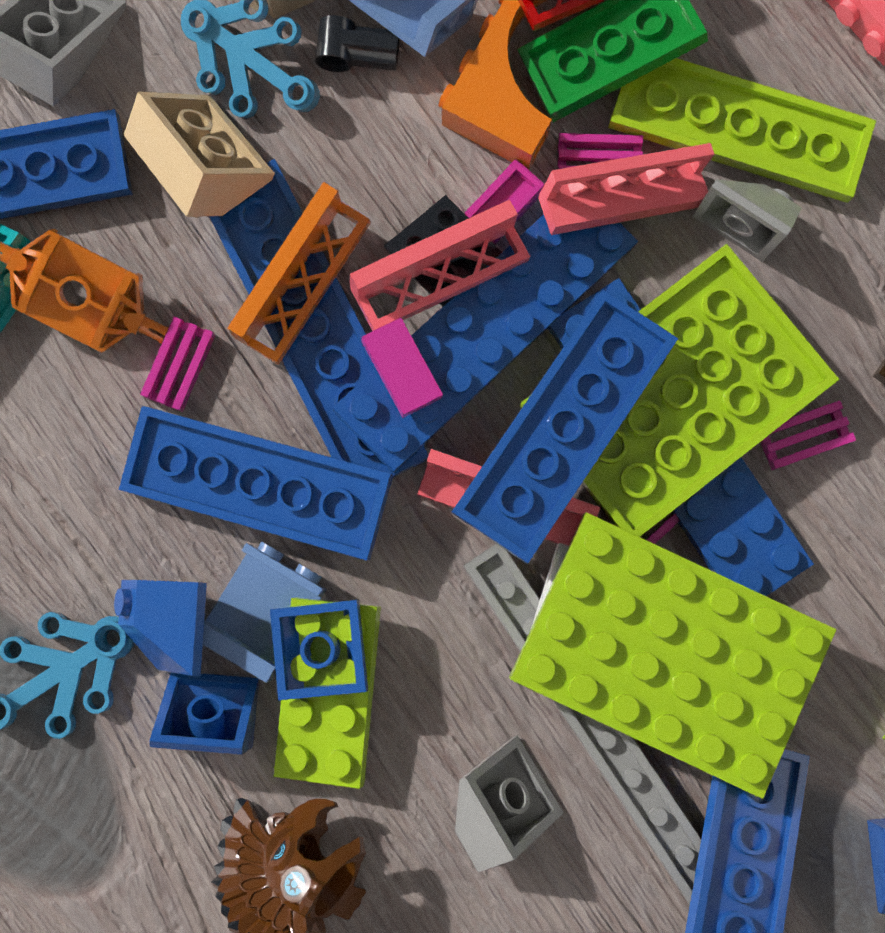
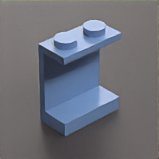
[349,0,478,57]
[203,541,327,683]

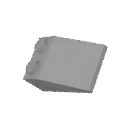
[0,0,126,106]

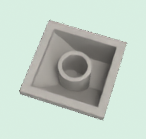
[692,179,802,262]
[455,735,563,872]

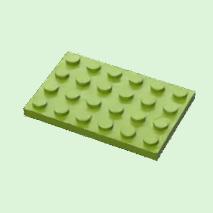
[520,244,839,537]
[509,512,837,799]

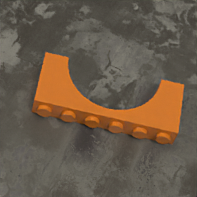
[438,0,552,170]

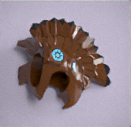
[211,798,366,933]

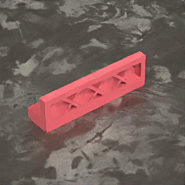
[538,143,715,235]
[350,199,530,331]
[417,449,600,546]

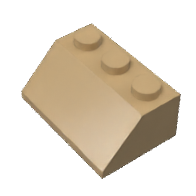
[124,92,275,218]

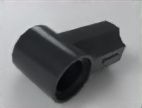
[315,15,400,72]

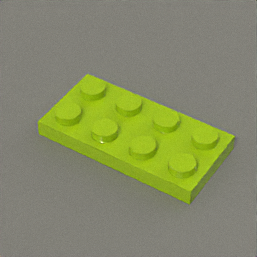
[273,597,381,789]

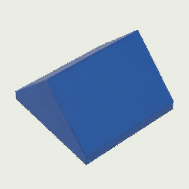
[270,600,368,700]
[149,672,259,755]

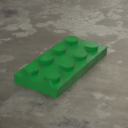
[517,0,708,123]

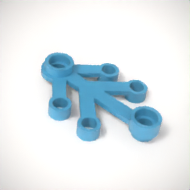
[181,0,320,119]
[0,612,134,739]

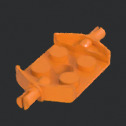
[0,229,169,353]

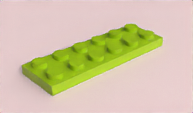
[608,58,876,203]

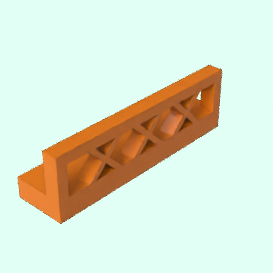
[227,182,371,365]

